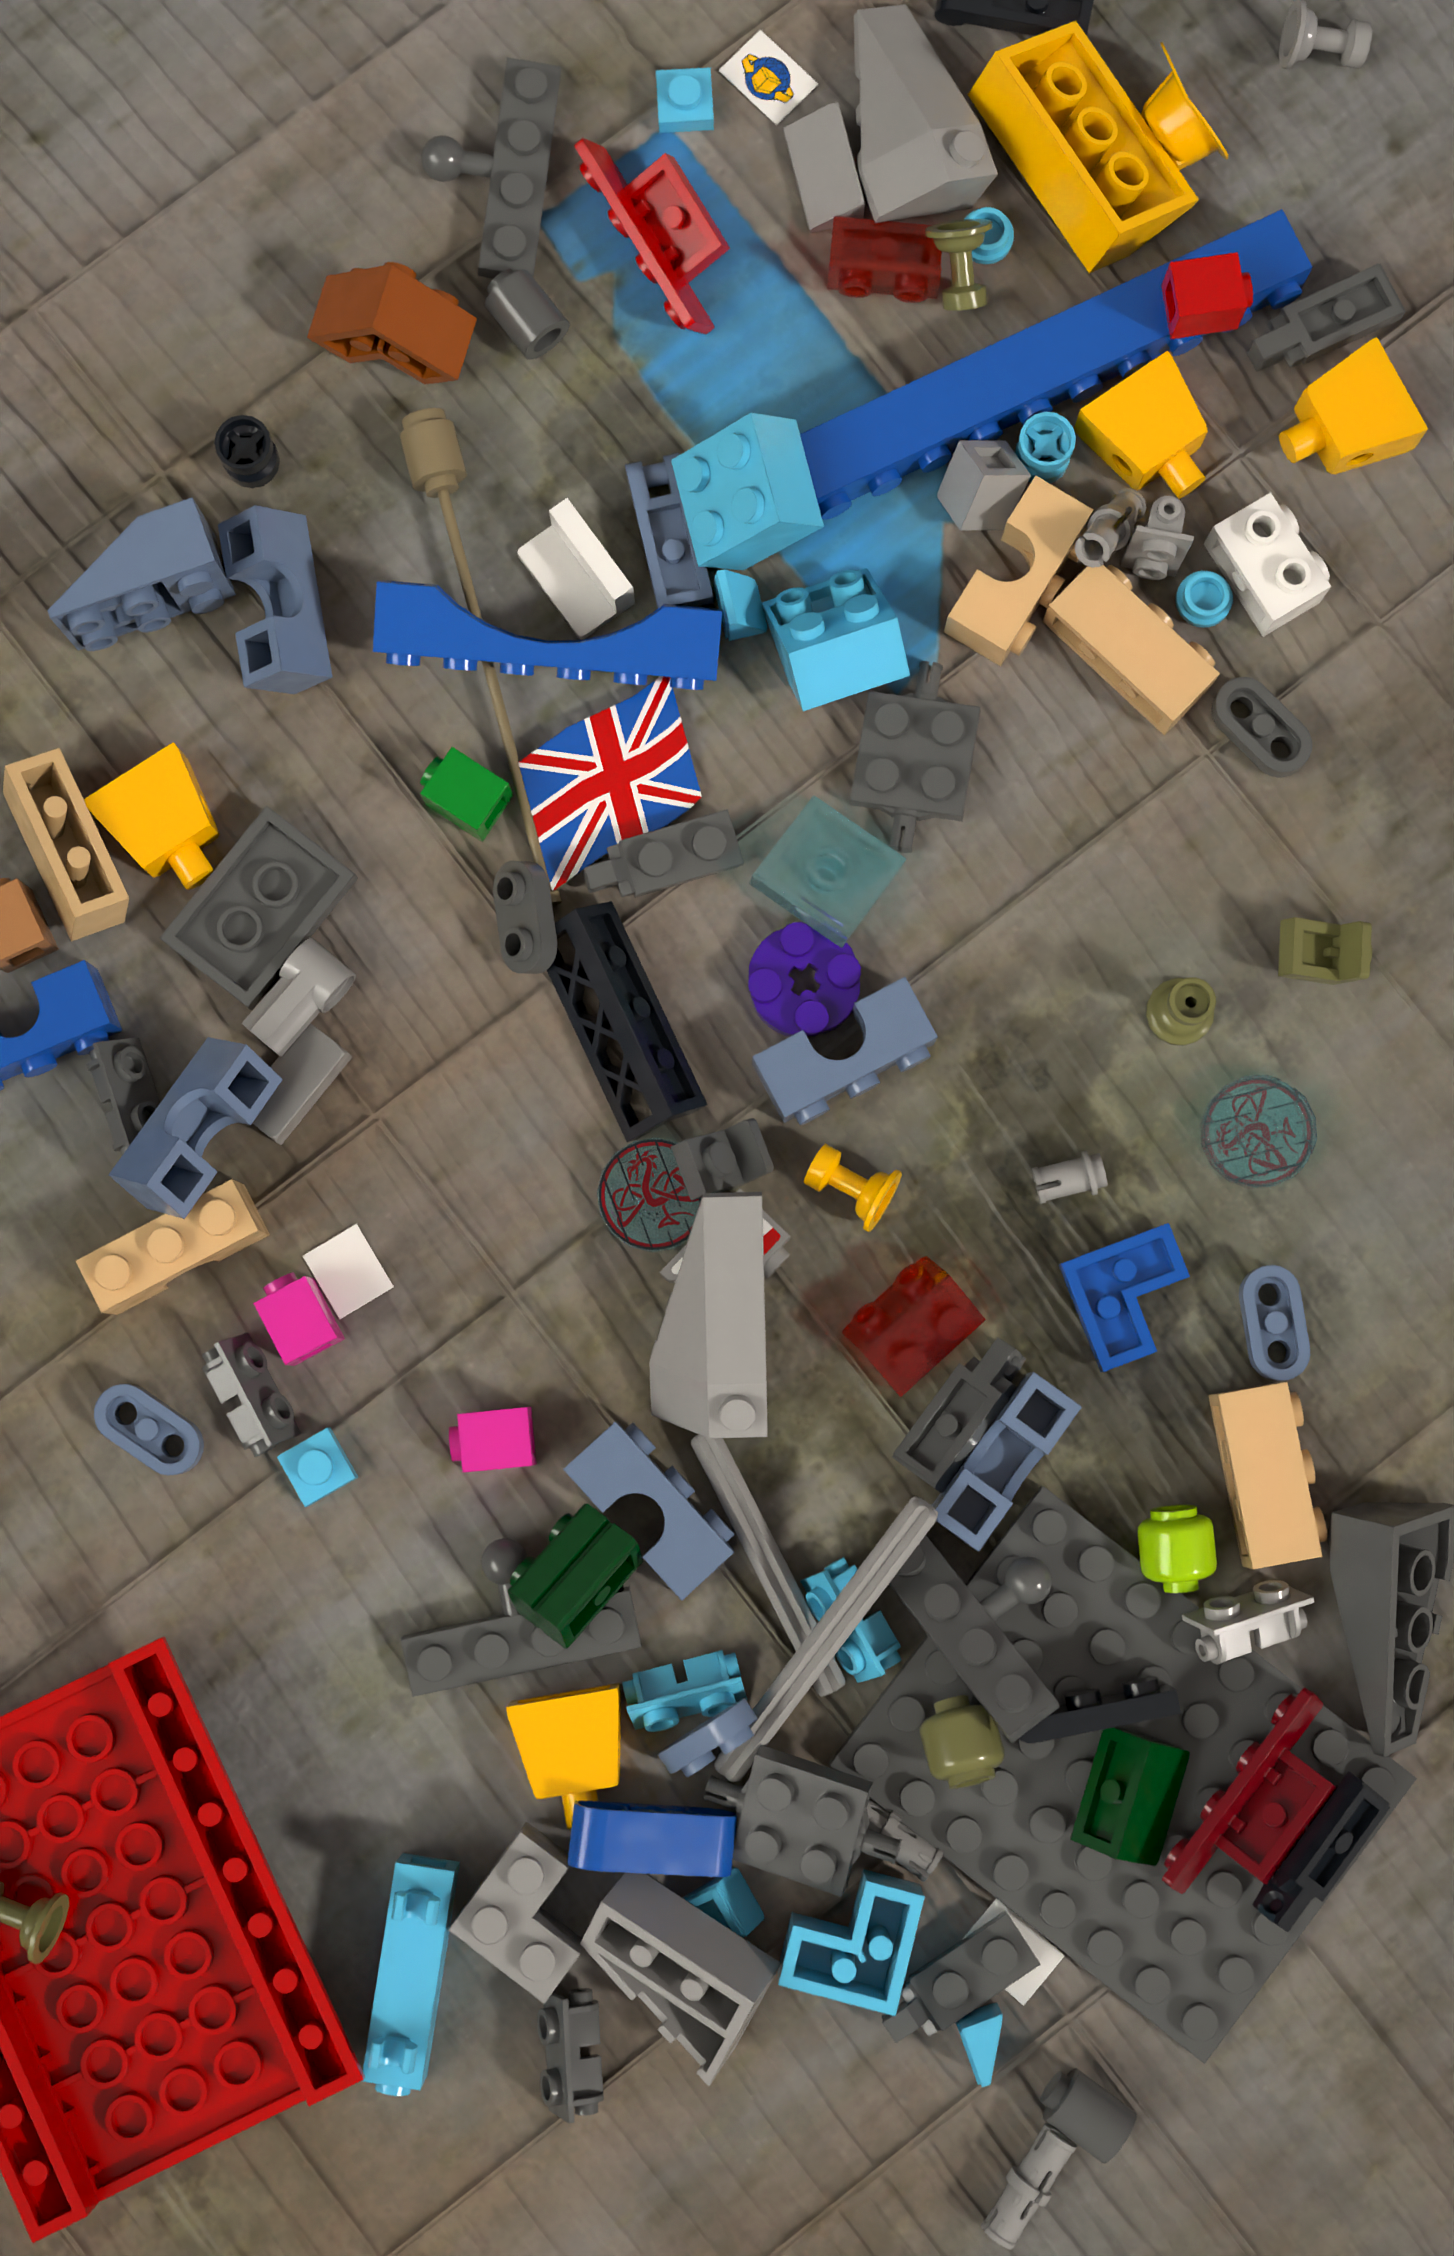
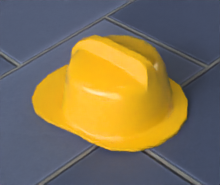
[1141,42,1229,171]

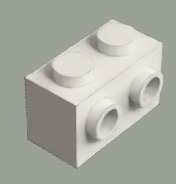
[1204,492,1331,637]

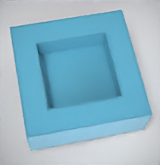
[656,67,714,133]
[277,1427,358,1507]

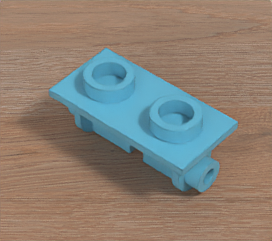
[800,1557,902,1683]
[622,1650,748,1732]

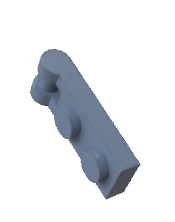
[625,453,713,609]

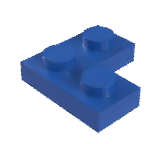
[1059,1223,1190,1372]

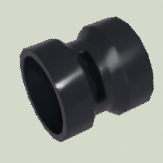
[214,415,280,488]

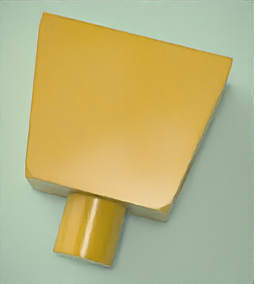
[1279,337,1428,474]
[1074,350,1208,499]
[84,742,220,890]
[506,1683,621,1829]

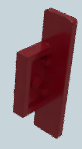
[1162,1687,1336,1894]

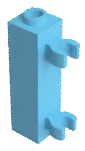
[362,1853,460,2096]

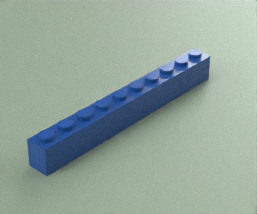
[800,209,1313,520]

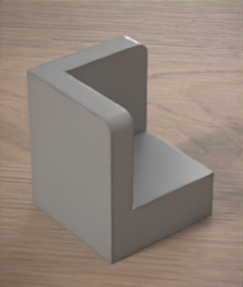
[937,440,1031,531]

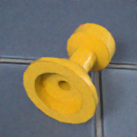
[804,1144,902,1232]

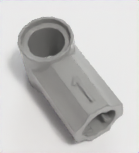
[241,938,356,1057]

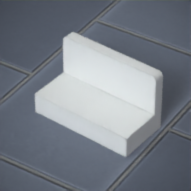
[518,498,635,640]

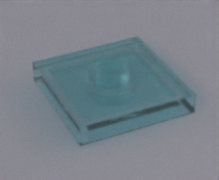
[749,795,906,948]

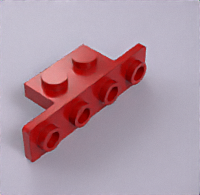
[574,138,730,335]

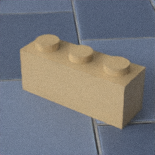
[1042,565,1220,735]
[3,748,129,941]
[1208,1382,1327,1569]

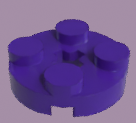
[748,922,861,1037]

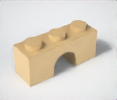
[944,476,1094,666]
[76,1179,270,1315]

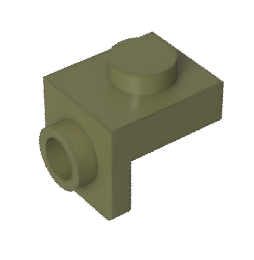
[1278,917,1372,985]

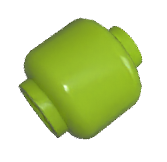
[1137,1504,1217,1593]

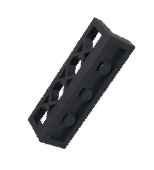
[547,901,708,1142]

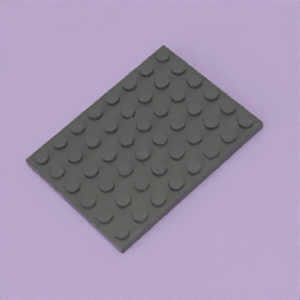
[829,1486,1417,2064]

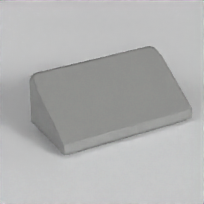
[783,102,865,233]
[253,1023,353,1145]

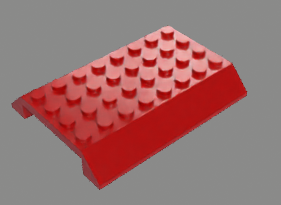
[0,1636,365,2244]

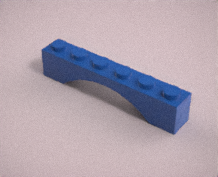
[373,580,722,690]

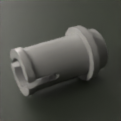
[1032,1150,1108,1204]

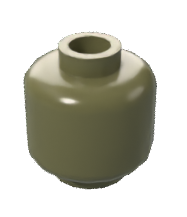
[919,1695,1005,1789]

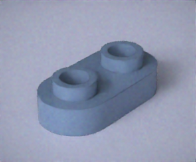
[1239,1265,1310,1381]
[94,1384,204,1475]
[657,1698,758,1778]

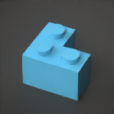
[777,1869,925,2016]

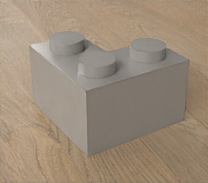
[449,1821,582,2004]

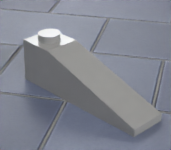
[854,4,998,223]
[649,1192,768,1438]

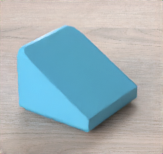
[714,569,767,641]
[682,1868,764,1938]
[956,2002,1003,2087]

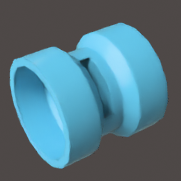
[1015,412,1076,483]

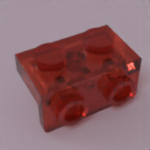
[827,216,942,303]
[842,1256,986,1397]

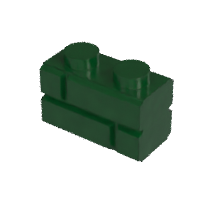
[507,1503,643,1649]

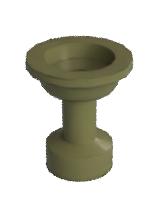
[925,219,992,311]
[1146,977,1216,1046]
[0,1881,69,1964]

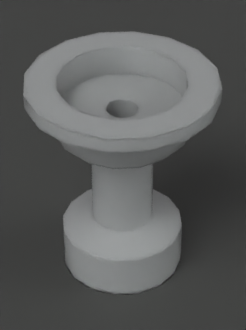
[1279,0,1372,69]

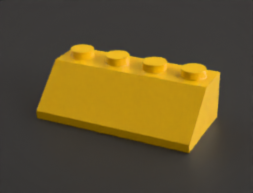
[968,21,1199,274]

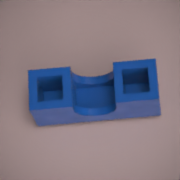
[0,960,123,1091]

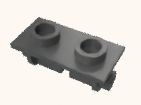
[87,1037,160,1155]
[202,1333,301,1457]
[537,1988,604,2123]

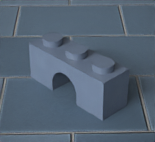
[218,505,333,694]
[752,977,938,1126]
[109,1037,283,1219]
[932,1372,1082,1552]
[563,1421,735,1601]

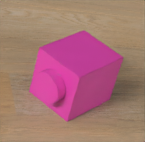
[253,1272,345,1366]
[449,1407,537,1473]

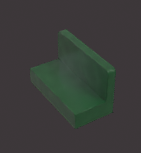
[1070,1727,1190,1866]

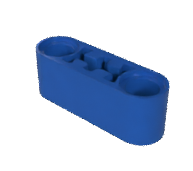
[567,1801,737,1877]

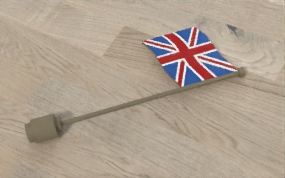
[399,408,702,906]

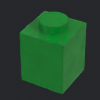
[420,747,513,842]

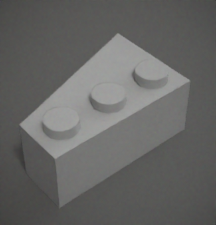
[580,1873,781,2087]

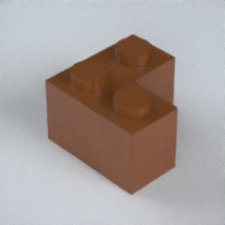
[307,262,477,385]

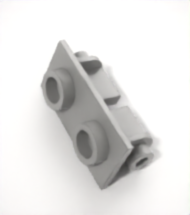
[1120,496,1194,580]
[1182,1580,1314,1664]

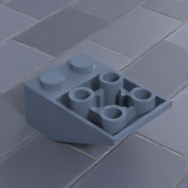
[47,497,236,651]

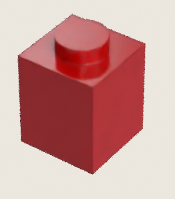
[1161,252,1253,339]

